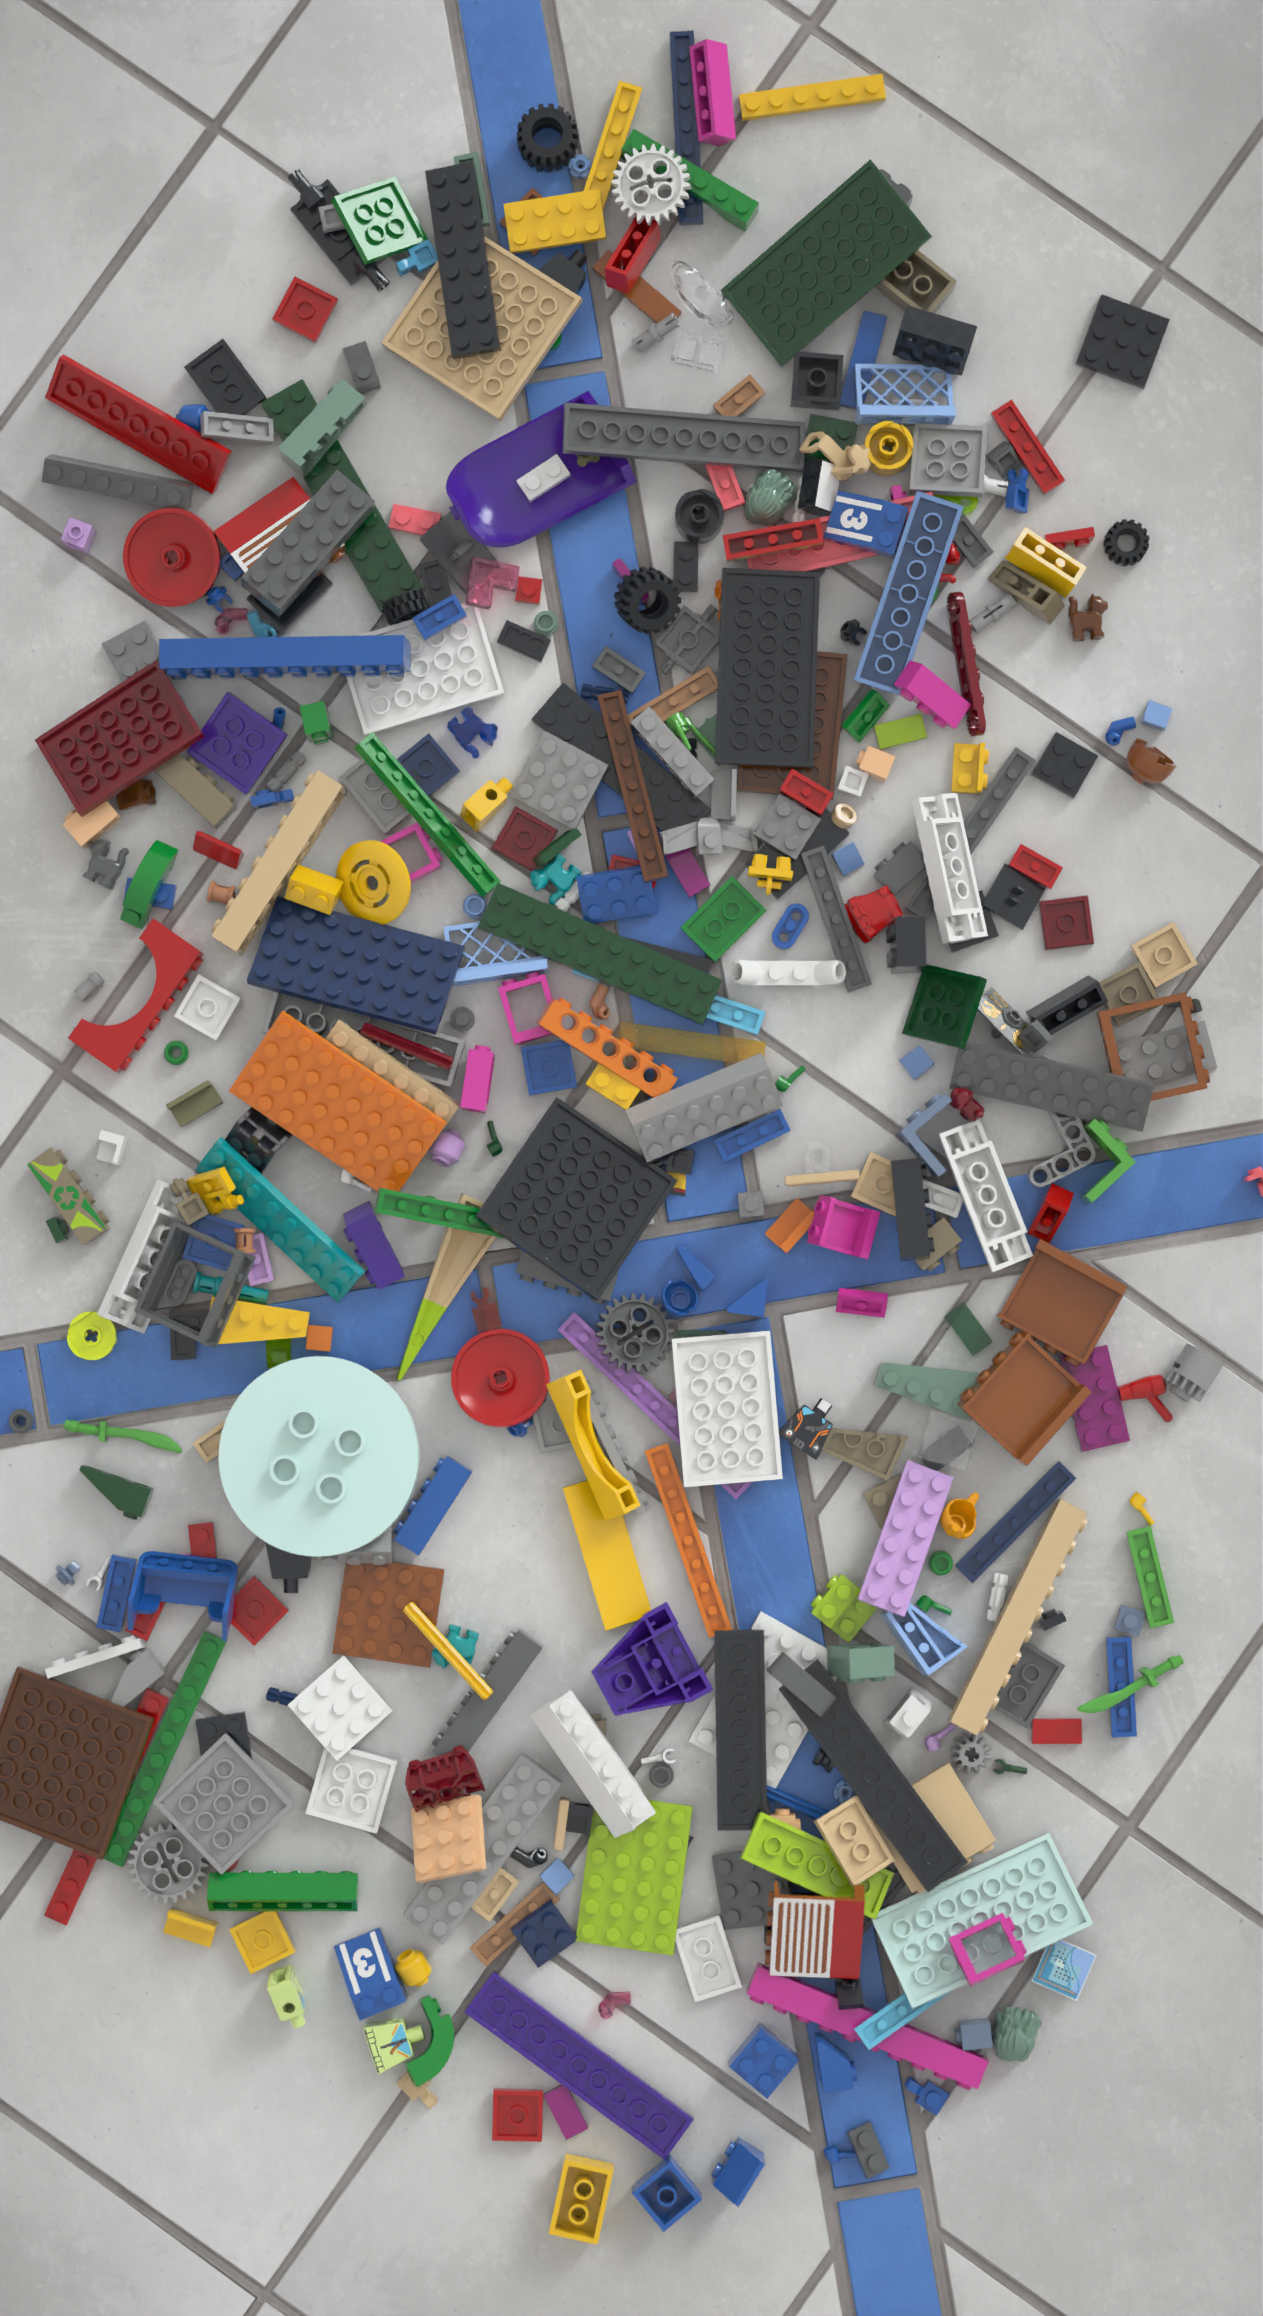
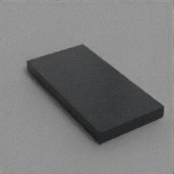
[745,807,850,900]

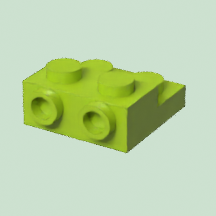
[810,1573,877,1643]

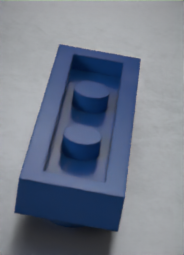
[714,1109,791,1163]
[96,1554,137,1633]

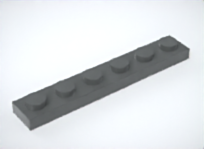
[800,846,872,993]

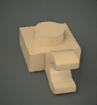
[396,2072,439,2109]

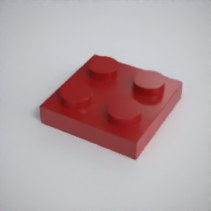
[272,276,338,343]
[231,1576,289,1646]
[492,2088,543,2142]

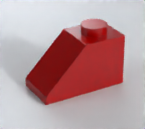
[1027,1183,1074,1244]

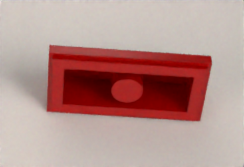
[193,831,244,869]

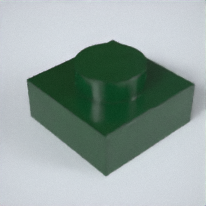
[46,1217,69,1244]

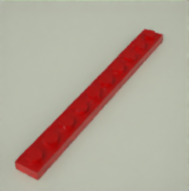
[44,1688,170,1925]

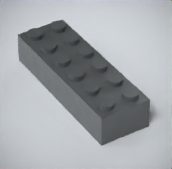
[241,470,375,617]

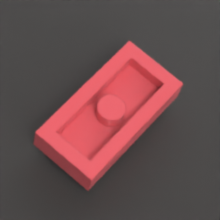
[706,465,745,512]
[389,504,442,536]

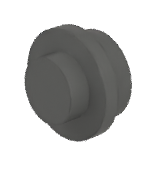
[450,1007,475,1032]
[649,1762,674,1788]

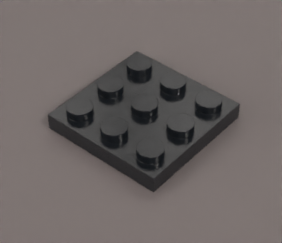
[1076,294,1170,389]

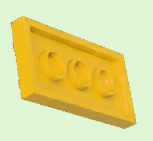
[503,189,607,254]

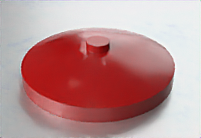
[123,508,221,607]
[451,1329,550,1428]

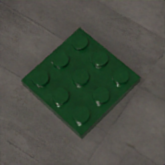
[902,965,987,1050]

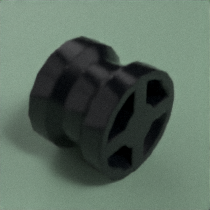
[812,1746,835,1773]

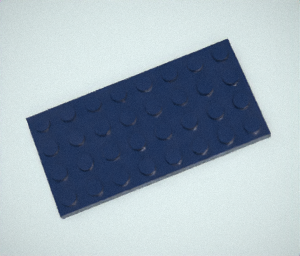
[247,896,465,1035]

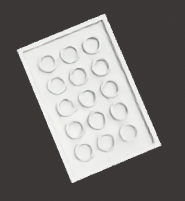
[347,600,505,736]
[671,1331,783,1487]
[689,1611,837,1789]

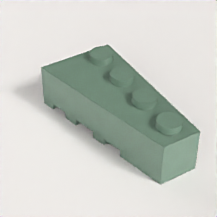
[278,379,367,478]
[873,1362,979,1420]

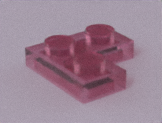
[466,556,520,610]

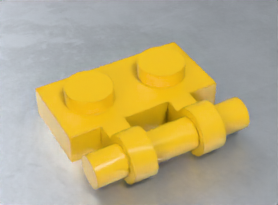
[185,1167,244,1214]

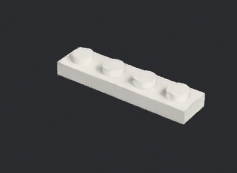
[45,1635,146,1679]

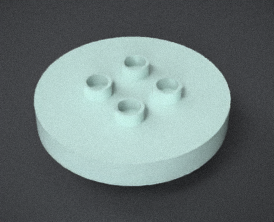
[218,1356,420,1557]

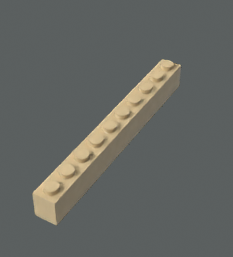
[947,1499,1087,1735]

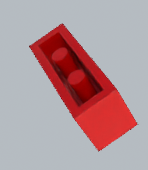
[605,216,661,294]

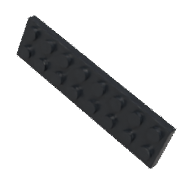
[425,162,501,359]
[531,683,711,832]
[714,1629,767,1831]

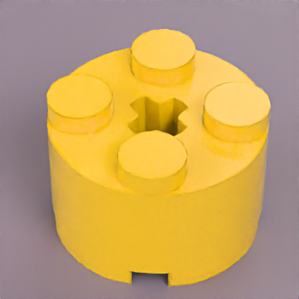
[864,421,913,476]

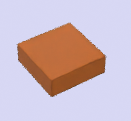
[306,1325,333,1352]

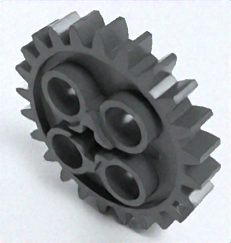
[595,1293,675,1373]

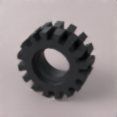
[1103,519,1150,567]
[381,590,429,625]

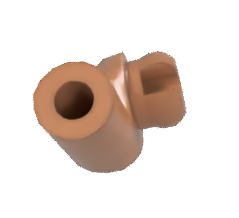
[589,983,610,1020]

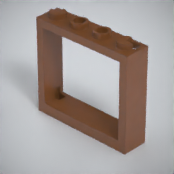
[1097,992,1210,1101]

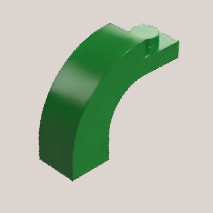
[120,840,178,930]
[404,1995,454,2087]

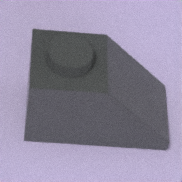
[343,341,381,394]

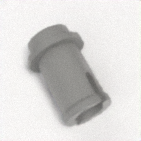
[73,971,105,1002]

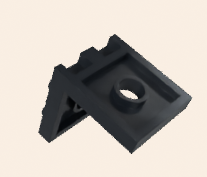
[225,1107,294,1174]

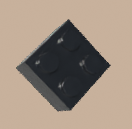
[790,351,844,411]

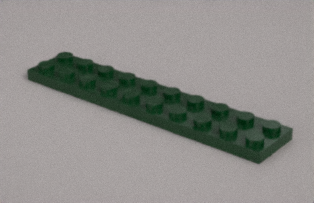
[261,379,423,613]
[478,883,722,1026]

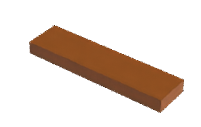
[592,249,682,323]

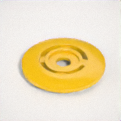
[336,840,411,925]

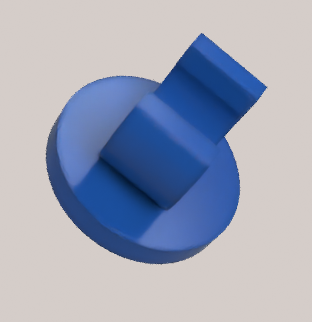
[206,586,233,613]
[507,1419,533,1437]

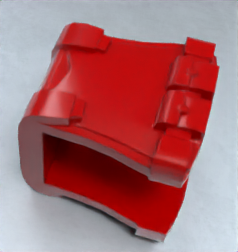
[844,885,903,944]

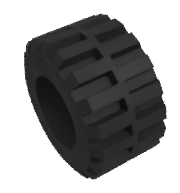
[517,103,578,172]
[614,566,681,634]

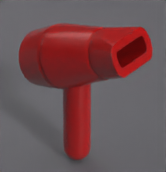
[1117,1374,1173,1422]

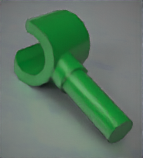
[775,1066,806,1092]
[916,1595,952,1615]

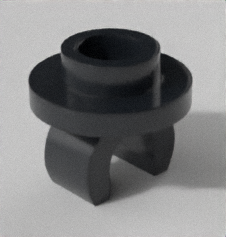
[840,619,867,646]

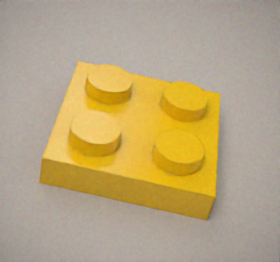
[229,1911,296,1974]

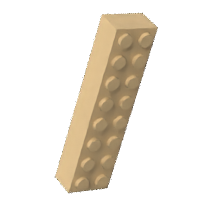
[211,770,347,957]

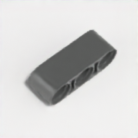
[766,1651,837,1718]

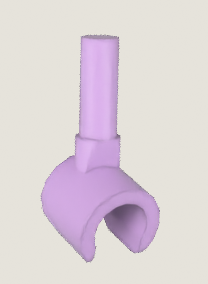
[924,1723,955,1751]

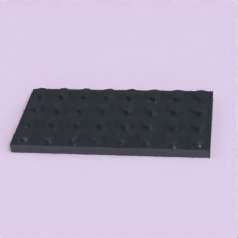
[715,568,820,768]

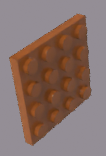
[332,1561,445,1668]

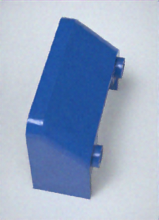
[128,1551,238,1641]

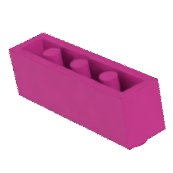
[689,39,736,146]

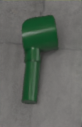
[486,1121,503,1157]
[993,1758,1027,1774]

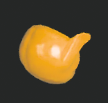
[940,1492,979,1539]

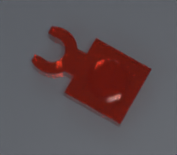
[471,1287,502,1333]

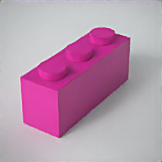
[894,661,971,729]

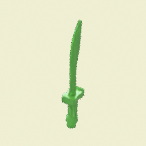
[63,1419,182,1453]
[1077,1655,1184,1713]

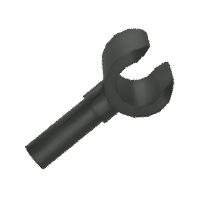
[1167,999,1202,1014]

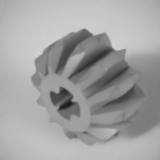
[950,1732,992,1775]

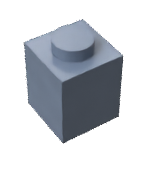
[955,2018,993,2051]

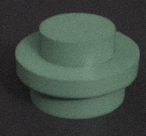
[534,611,558,636]

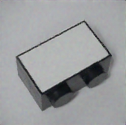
[798,459,840,516]

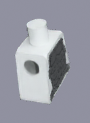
[883,1687,931,1739]

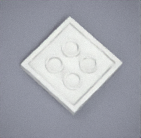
[287,1655,392,1761]
[305,1748,397,1834]

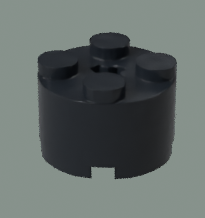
[675,489,724,544]

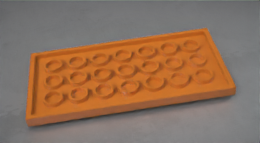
[229,1011,447,1192]

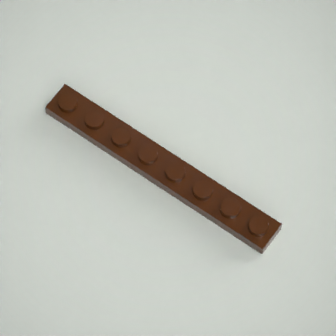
[597,690,668,883]

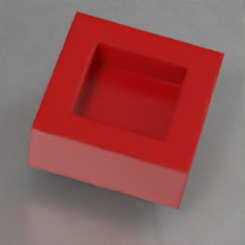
[515,576,543,605]

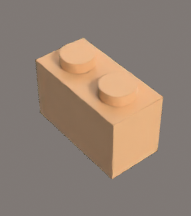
[62,801,122,849]

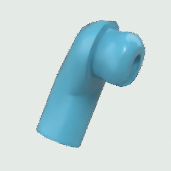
[246,610,277,637]

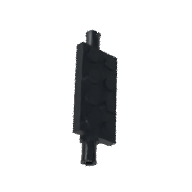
[287,169,390,292]

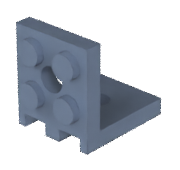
[897,1093,952,1178]

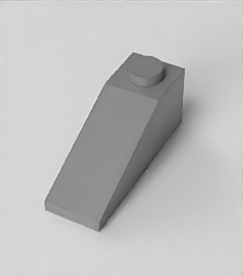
[111,1649,167,1706]

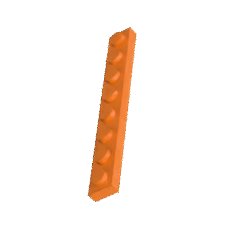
[645,1443,732,1638]

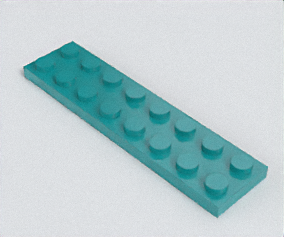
[195,1137,365,1303]

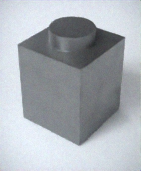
[737,1191,764,1218]

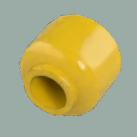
[395,1949,432,1987]

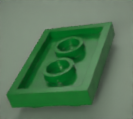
[680,876,767,963]

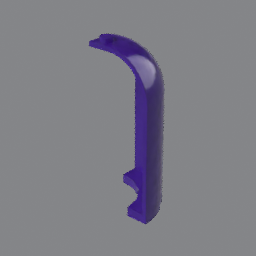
[446,391,637,548]

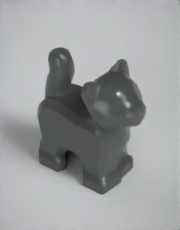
[82,839,129,890]

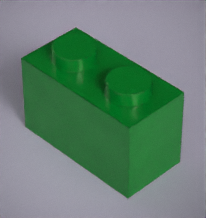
[300,701,334,745]

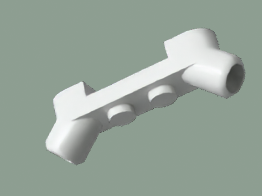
[731,960,846,987]

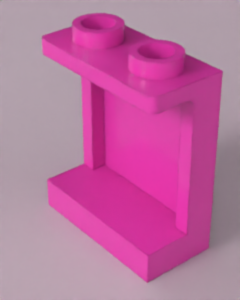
[807,1195,881,1259]

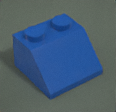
[814,2032,857,2093]
[711,2137,765,2207]

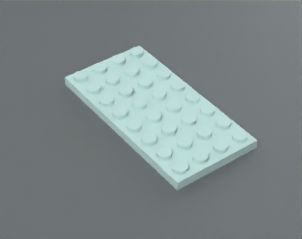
[870,1833,1093,2009]

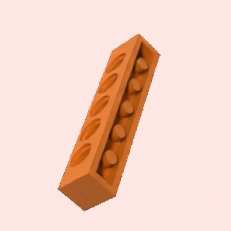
[536,997,678,1098]

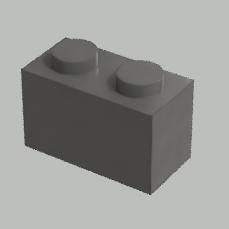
[873,841,926,896]

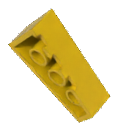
[204,1297,310,1345]

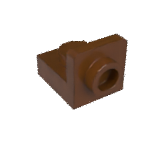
[116,780,156,811]

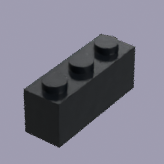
[1026,975,1108,1035]

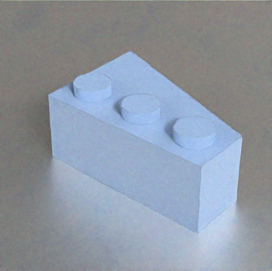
[880,1603,968,1676]

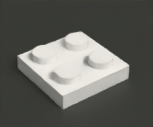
[174,974,241,1041]

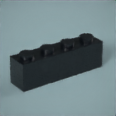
[891,1158,935,1261]

